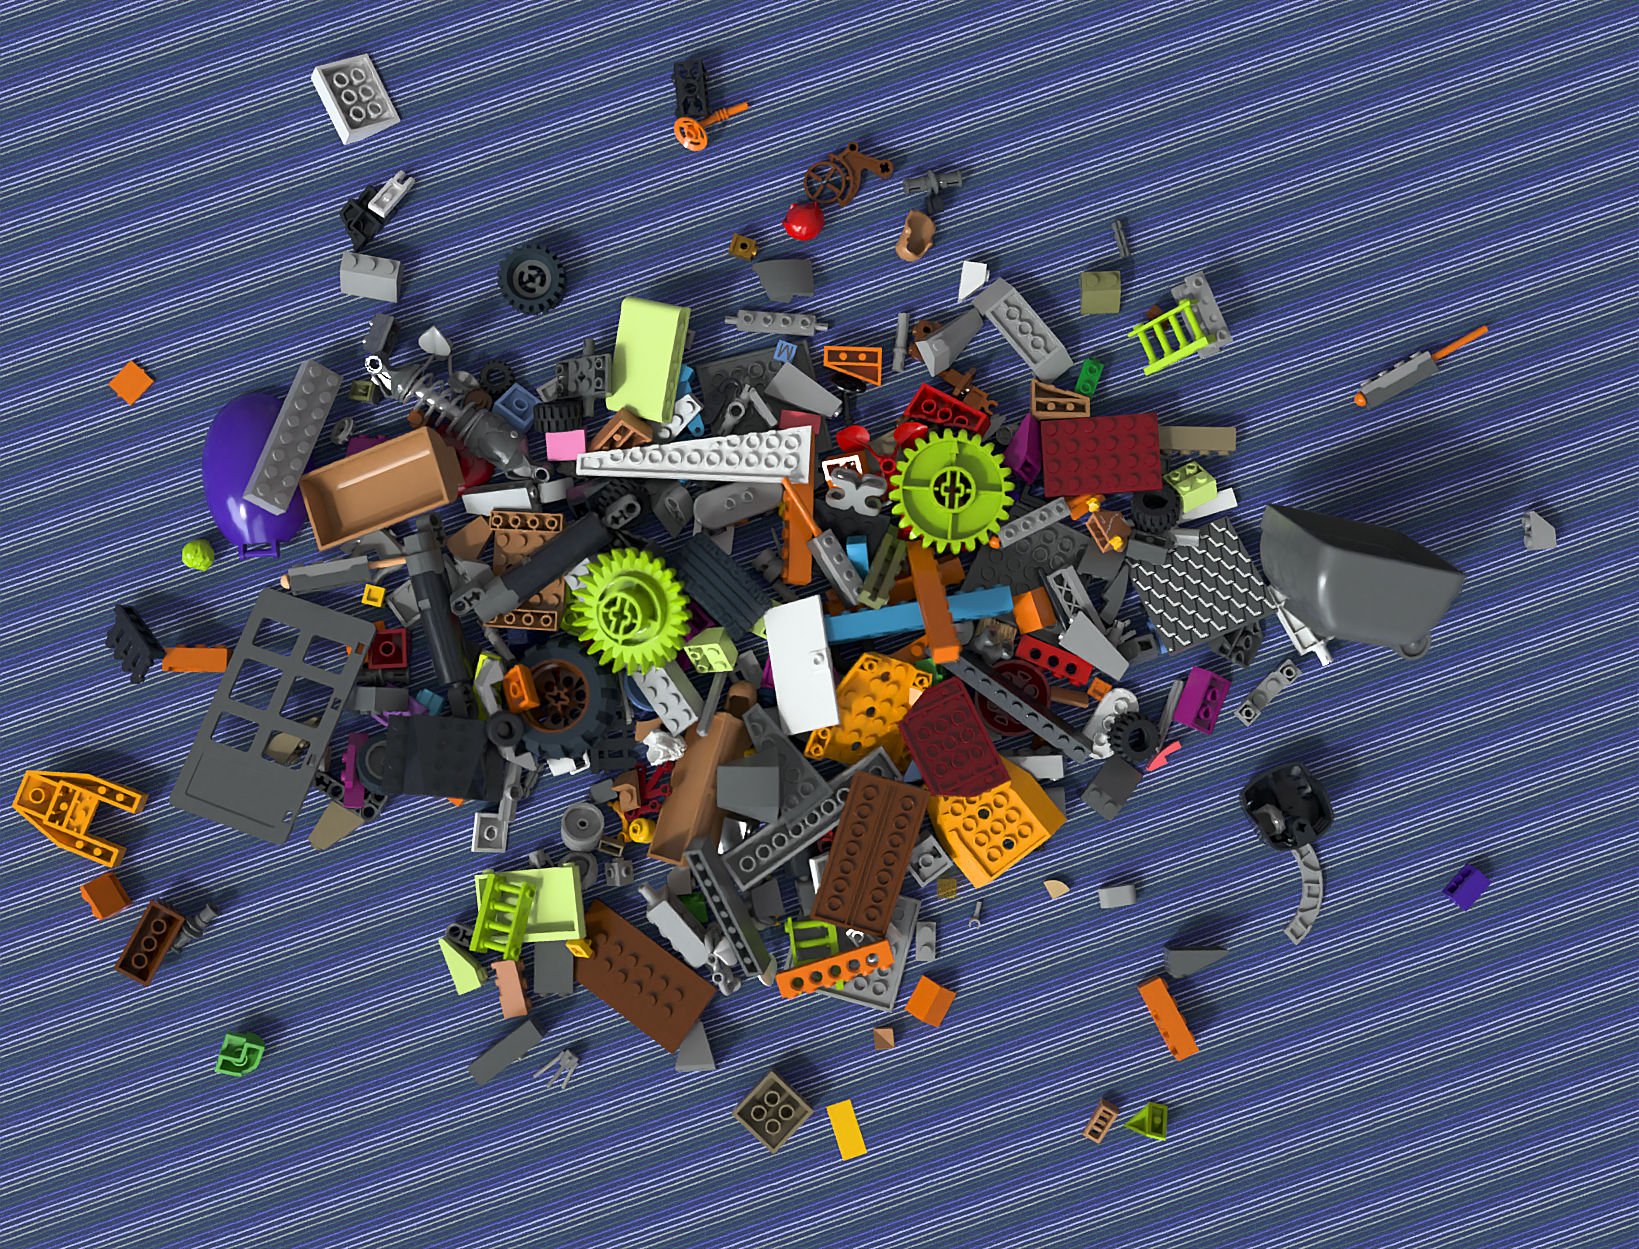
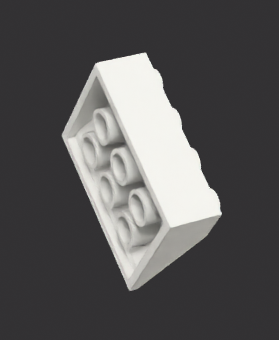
[311,54,400,145]

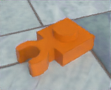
[962,386,998,416]

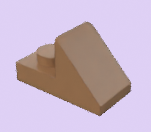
[611,770,641,812]

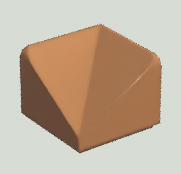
[873,1026,895,1050]

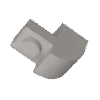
[533,477,574,503]

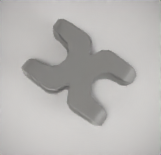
[825,467,887,516]

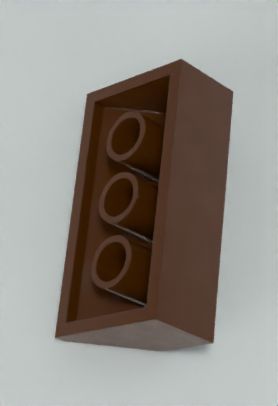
[113,898,186,987]

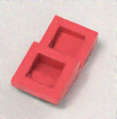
[778,410,821,435]
[1146,740,1182,771]

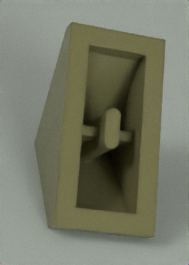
[348,380,381,405]

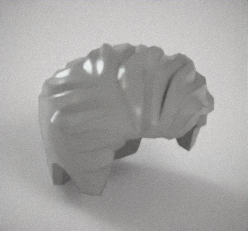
[1253,804,1285,837]

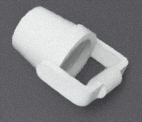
[546,751,590,776]

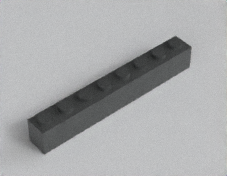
[683,835,772,977]

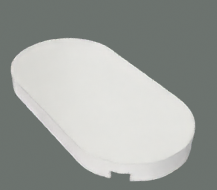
[1082,688,1139,759]

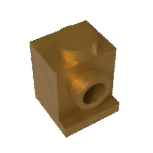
[728,233,759,262]

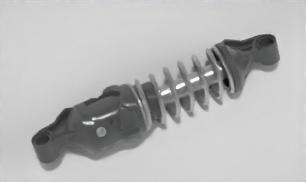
[365,351,555,484]

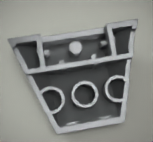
[1208,621,1264,669]
[717,746,779,826]

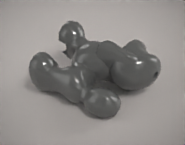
[961,625,1014,667]

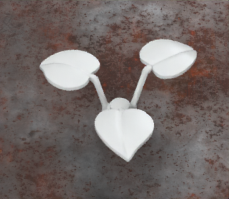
[714,918,777,986]

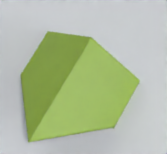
[1123,1102,1168,1141]

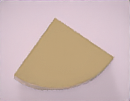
[1043,880,1070,899]

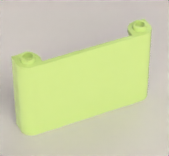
[606,296,691,424]
[475,862,586,944]

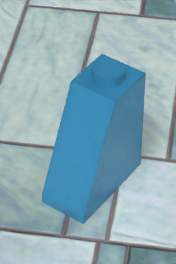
[846,535,870,583]

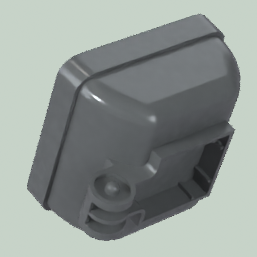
[1260,503,1467,660]

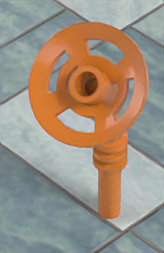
[674,102,749,151]

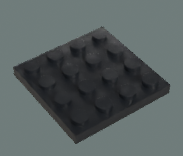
[811,497,891,579]

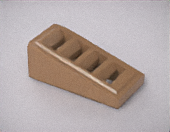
[1082,1098,1119,1144]

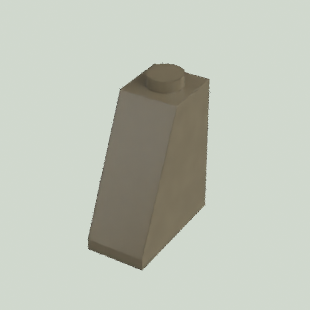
[307,800,368,851]

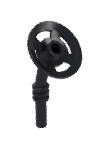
[830,374,867,428]

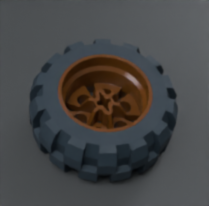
[499,639,621,760]

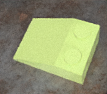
[438,936,488,995]

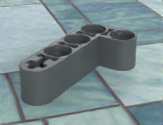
[312,772,392,821]

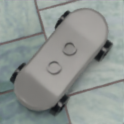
[693,481,784,538]

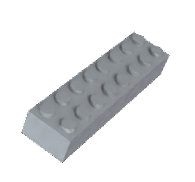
[242,359,344,515]

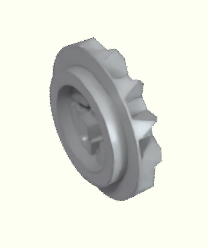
[330,417,356,445]

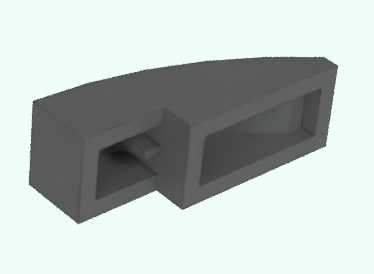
[1096,565,1128,625]

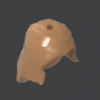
[895,209,936,262]
[723,680,757,722]

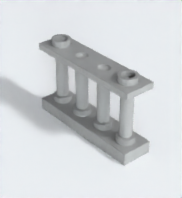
[1171,271,1233,359]

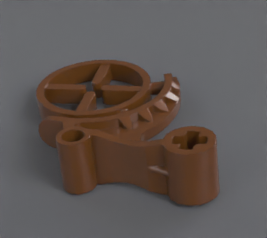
[804,141,894,208]

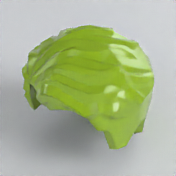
[182,539,215,571]

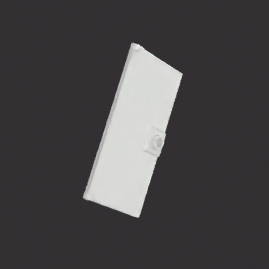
[764,595,841,737]

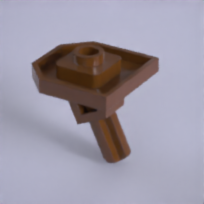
[937,366,977,400]

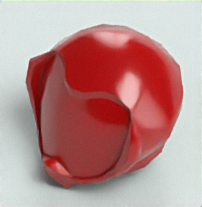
[782,202,825,241]

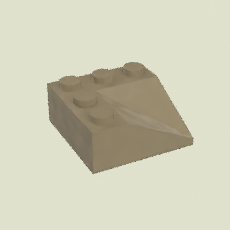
[731,1067,814,1155]

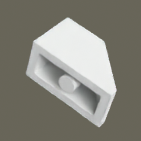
[958,261,989,303]

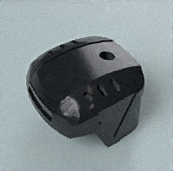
[1238,761,1334,851]

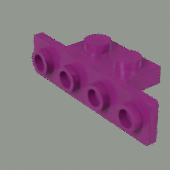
[341,733,369,808]

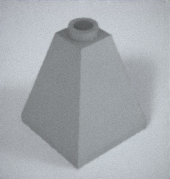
[675,1018,717,1072]

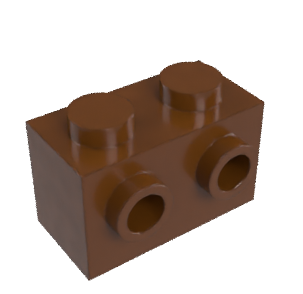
[908,319,942,363]

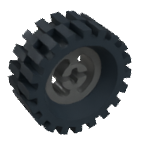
[497,243,568,316]

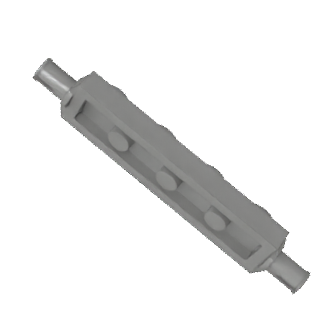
[725,310,828,336]

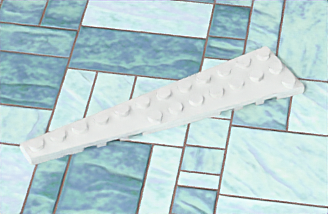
[576,426,812,484]

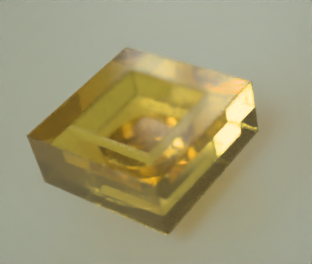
[937,878,957,899]

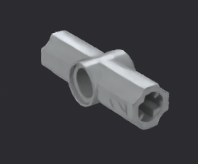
[1141,525,1200,549]
[498,762,523,822]

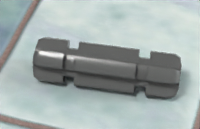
[1112,220,1131,258]
[521,761,544,798]

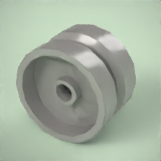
[561,802,604,852]

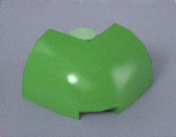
[215,1030,265,1076]

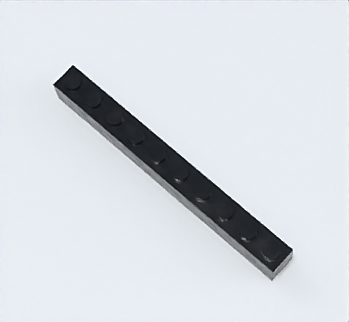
[924,642,1094,765]

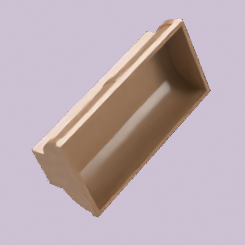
[298,426,465,551]
[647,712,752,868]

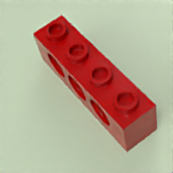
[1013,634,1093,687]

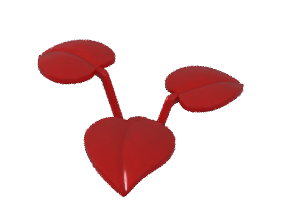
[836,422,928,502]

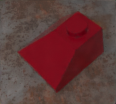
[368,628,413,669]

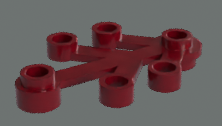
[624,760,675,822]

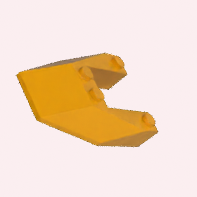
[12,770,149,868]

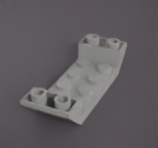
[971,277,1074,385]
[474,656,537,771]

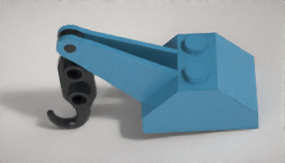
[675,363,742,438]

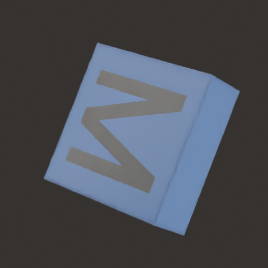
[773,340,798,364]

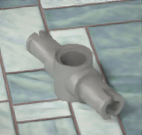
[717,384,757,437]

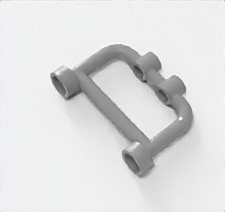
[705,920,742,996]

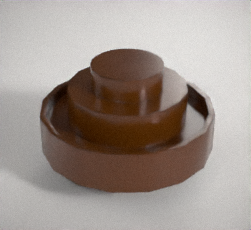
[464,388,493,412]

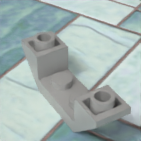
[1234,659,1302,727]

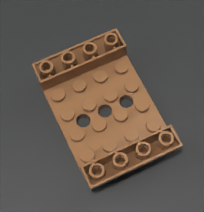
[484,511,568,631]

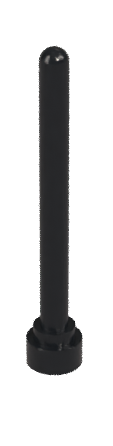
[1036,567,1072,654]

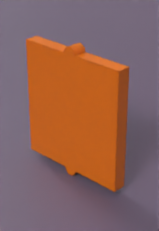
[108,360,154,406]

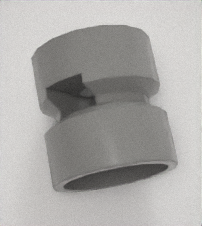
[751,547,783,583]

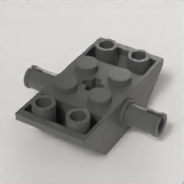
[555,339,612,417]

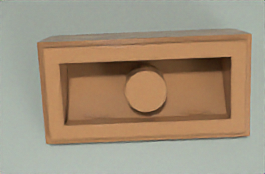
[1050,686,1088,708]

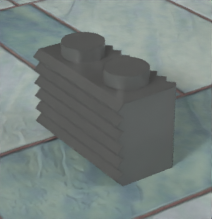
[1126,529,1171,566]

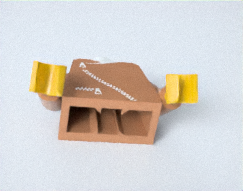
[1086,497,1135,553]

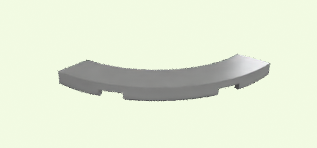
[1283,843,1323,945]

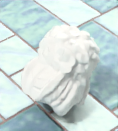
[643,729,687,765]

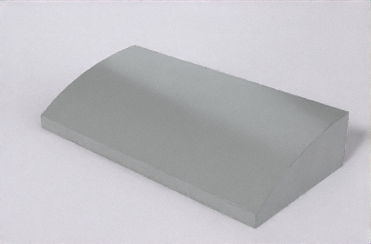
[384,553,465,630]

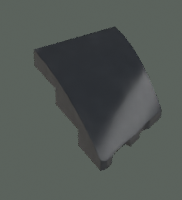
[339,185,398,252]

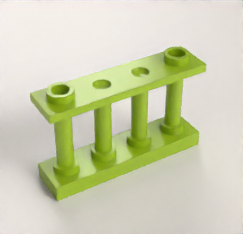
[1127,298,1217,376]
[469,873,537,961]
[784,916,844,996]

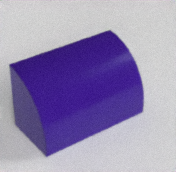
[1442,863,1491,911]

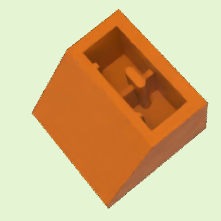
[79,872,133,920]

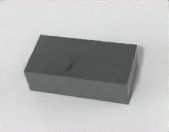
[467,1014,549,1087]

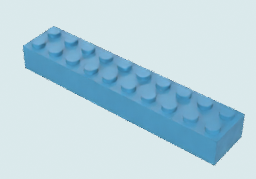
[823,584,1014,646]

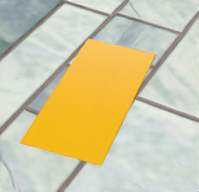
[826,1099,867,1161]

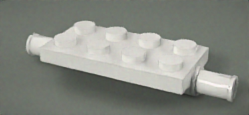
[1267,584,1334,666]

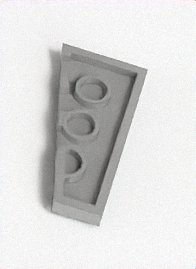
[642,392,705,447]

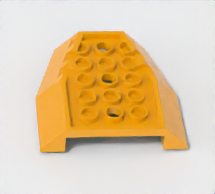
[803,651,933,783]
[920,753,1067,889]

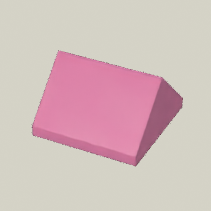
[546,427,587,461]

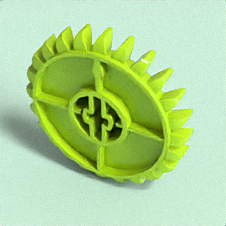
[571,547,692,676]

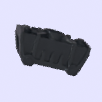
[671,60,713,119]

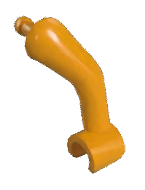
[607,801,632,843]

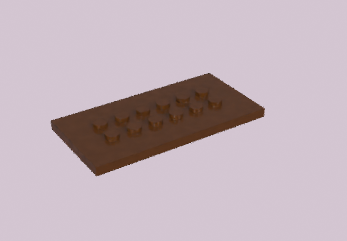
[809,769,931,939]
[573,898,719,1054]

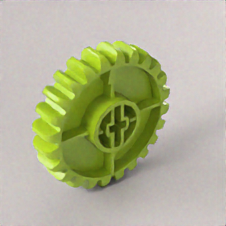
[889,428,1015,555]

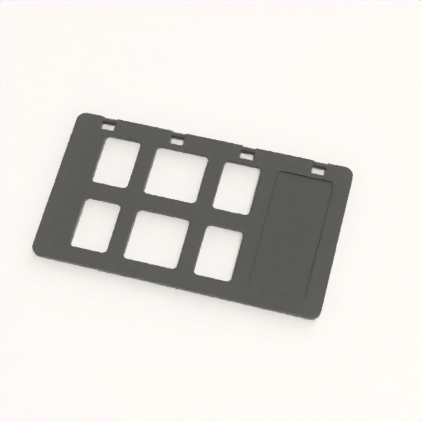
[169,588,377,845]

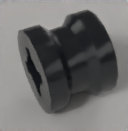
[924,194,944,216]

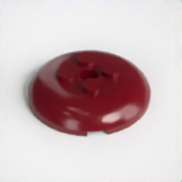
[434,422,496,498]
[974,659,1051,736]

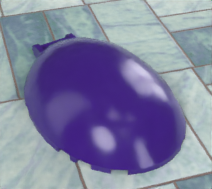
[201,393,315,561]

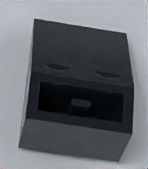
[566,476,619,521]

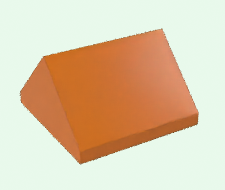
[1012,586,1057,635]
[501,664,540,714]
[904,975,957,1027]

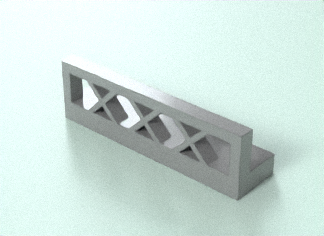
[1046,565,1107,634]

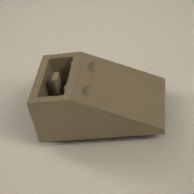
[264,717,322,766]

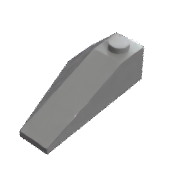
[915,307,984,377]

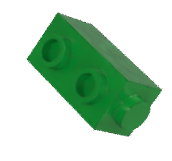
[1073,358,1104,402]

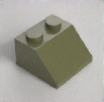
[1079,271,1121,315]

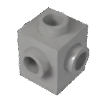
[605,857,634,886]

